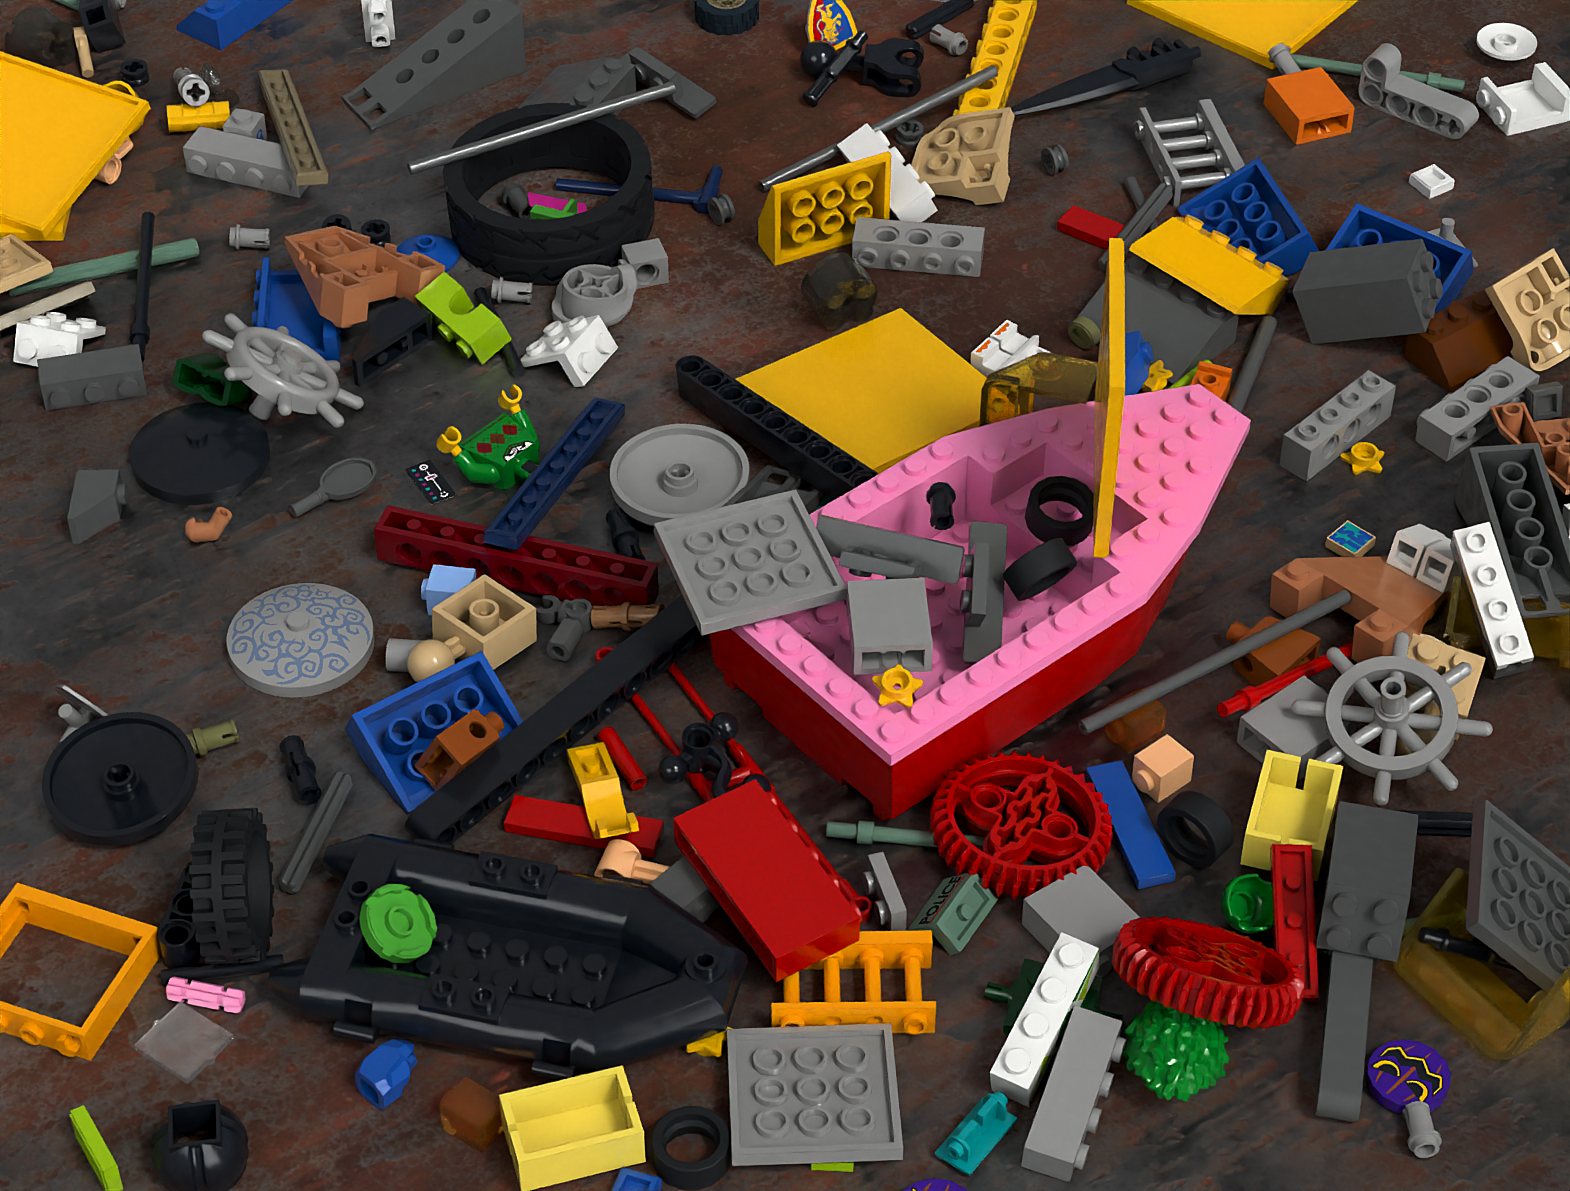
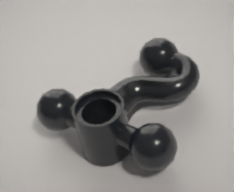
[658,712,771,798]

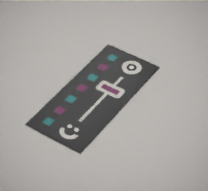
[405,460,456,505]

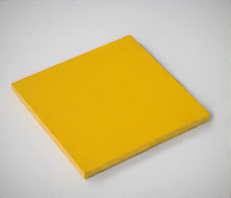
[1127,0,1359,70]
[0,51,151,238]
[1093,238,1125,558]
[735,308,1018,474]

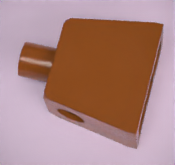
[1226,616,1321,698]
[414,709,504,791]

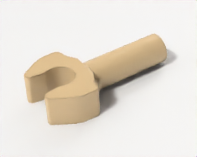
[73,26,94,78]

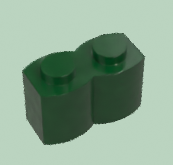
[172,353,252,406]

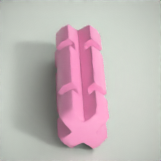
[166,976,246,1013]

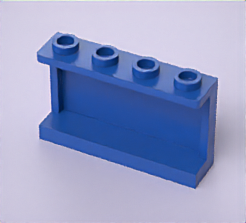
[252,257,342,362]

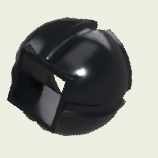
[151,1099,249,1191]

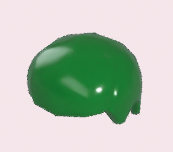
[1220,874,1273,935]

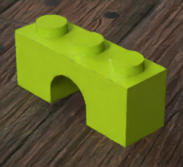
[415,271,512,365]

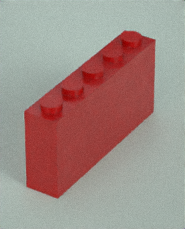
[673,779,862,982]

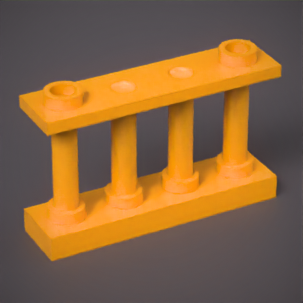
[771,930,936,1035]

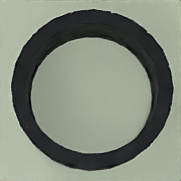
[443,103,655,285]

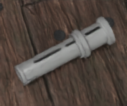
[173,67,210,106]

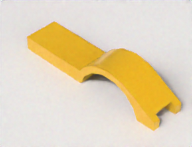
[567,742,639,839]

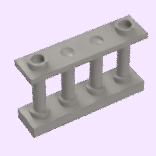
[1134,99,1245,207]

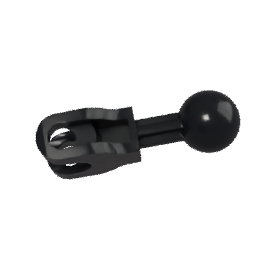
[800,38,924,97]

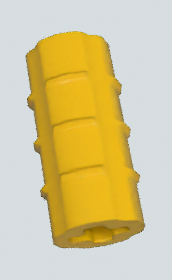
[166,101,230,133]

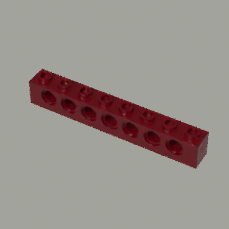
[374,505,659,606]

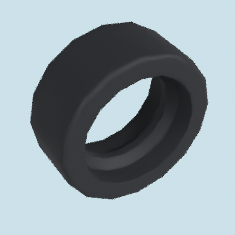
[1025,476,1094,546]
[1003,538,1077,601]
[1157,790,1234,868]
[651,1106,731,1190]

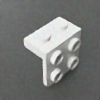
[13,312,106,367]
[521,315,618,388]

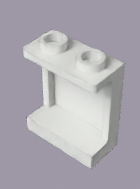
[1476,62,1570,136]

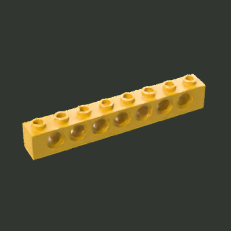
[953,0,1037,116]

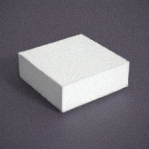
[1409,164,1455,199]

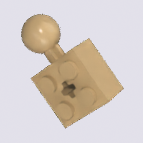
[407,574,537,682]
[1395,633,1486,756]

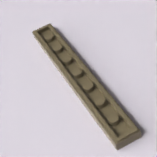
[258,69,328,186]

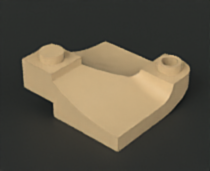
[911,107,1014,205]
[1485,248,1570,374]

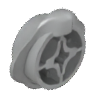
[552,263,637,327]

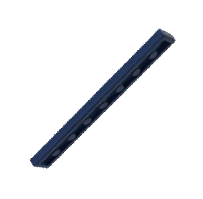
[484,397,625,550]

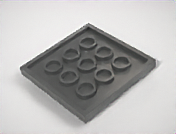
[1466,799,1570,1010]

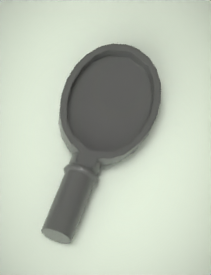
[288,457,376,518]

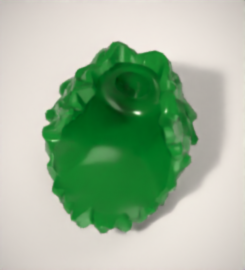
[1123,1001,1230,1102]

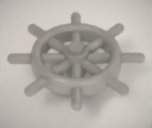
[202,313,364,428]
[1291,632,1493,807]

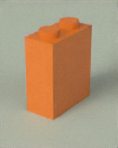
[1263,67,1355,145]

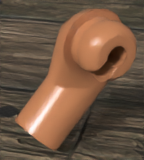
[184,507,232,543]

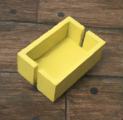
[1240,750,1343,882]
[499,1065,646,1191]

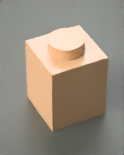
[1132,734,1194,803]

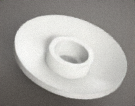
[1476,23,1537,60]

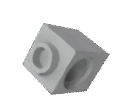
[618,238,669,289]

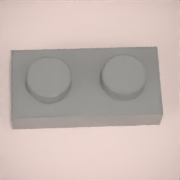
[862,852,907,931]

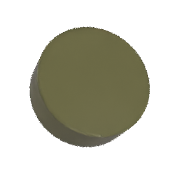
[1068,316,1101,350]

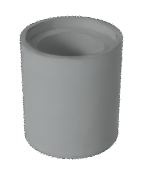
[386,638,424,673]

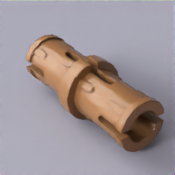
[591,602,666,631]

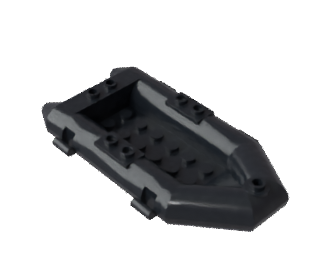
[268,833,748,1081]

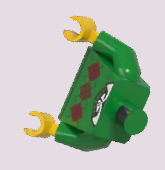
[436,385,540,490]

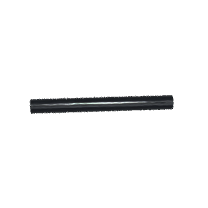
[474,287,525,378]

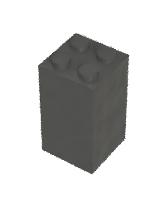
[1293,239,1443,344]
[1316,801,1419,962]

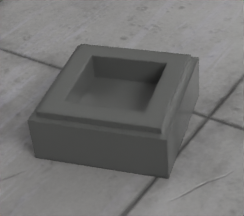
[1526,381,1563,422]

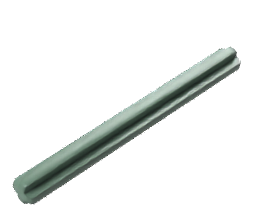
[8,238,199,296]

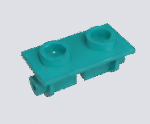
[935,1091,1018,1176]

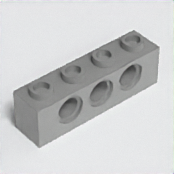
[852,217,985,277]
[1415,356,1540,461]
[1279,370,1396,482]

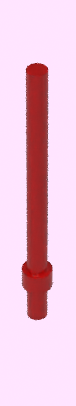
[1217,641,1353,717]

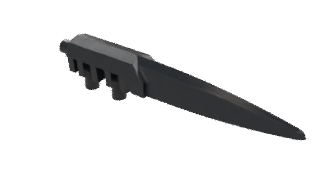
[1011,38,1201,116]

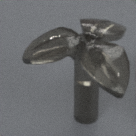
[199,63,240,109]

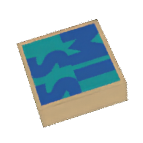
[1325,520,1376,557]

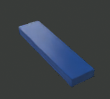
[1085,760,1176,889]

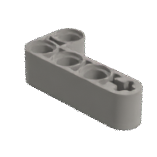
[1359,43,1479,139]

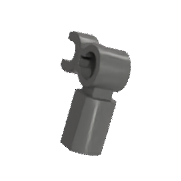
[536,595,593,662]

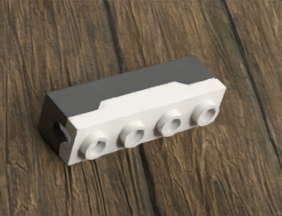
[1450,522,1534,679]

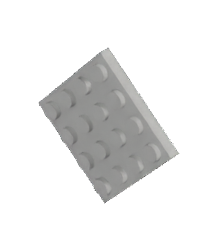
[654,489,847,636]
[727,1023,903,1166]

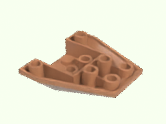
[1490,402,1570,495]

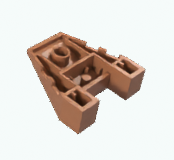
[284,226,445,328]
[1269,556,1448,663]

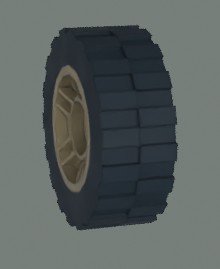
[694,0,759,36]

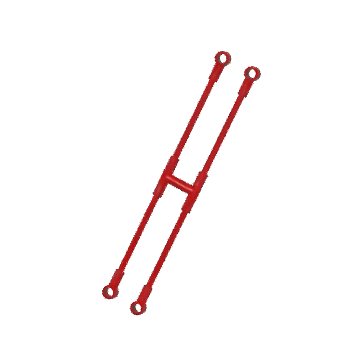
[595,647,872,924]

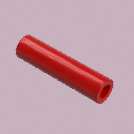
[598,726,648,790]

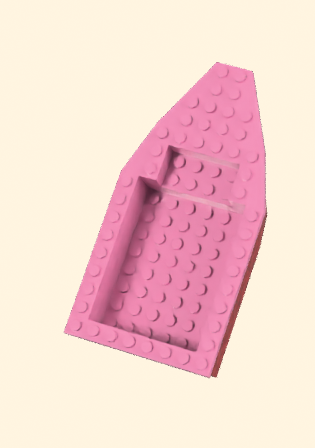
[709,384,1251,822]

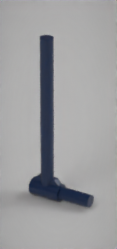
[556,166,723,214]

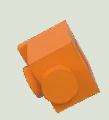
[1190,361,1232,402]

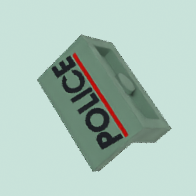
[906,872,998,955]

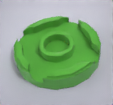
[359,884,437,963]

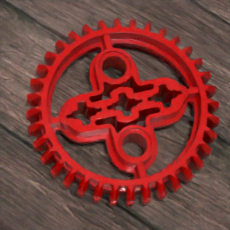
[930,750,1113,901]
[1112,916,1305,1029]

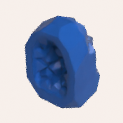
[354,1039,417,1109]

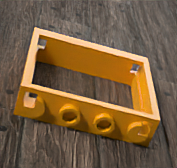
[0,883,162,1061]

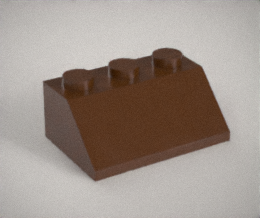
[1404,290,1514,393]

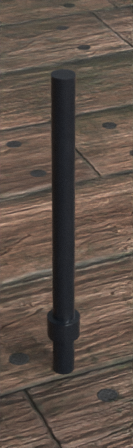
[129,212,155,362]

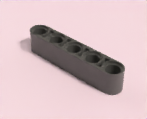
[1315,950,1373,1122]

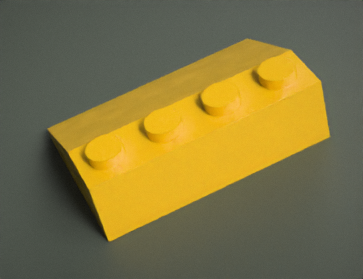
[758,151,891,266]
[1129,215,1291,315]

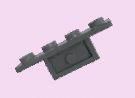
[620,46,716,118]
[816,515,965,584]
[960,521,1007,665]

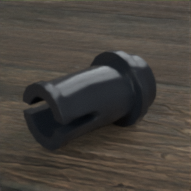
[926,482,956,530]

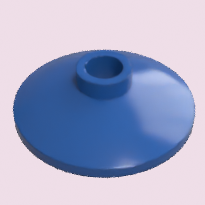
[397,233,459,272]

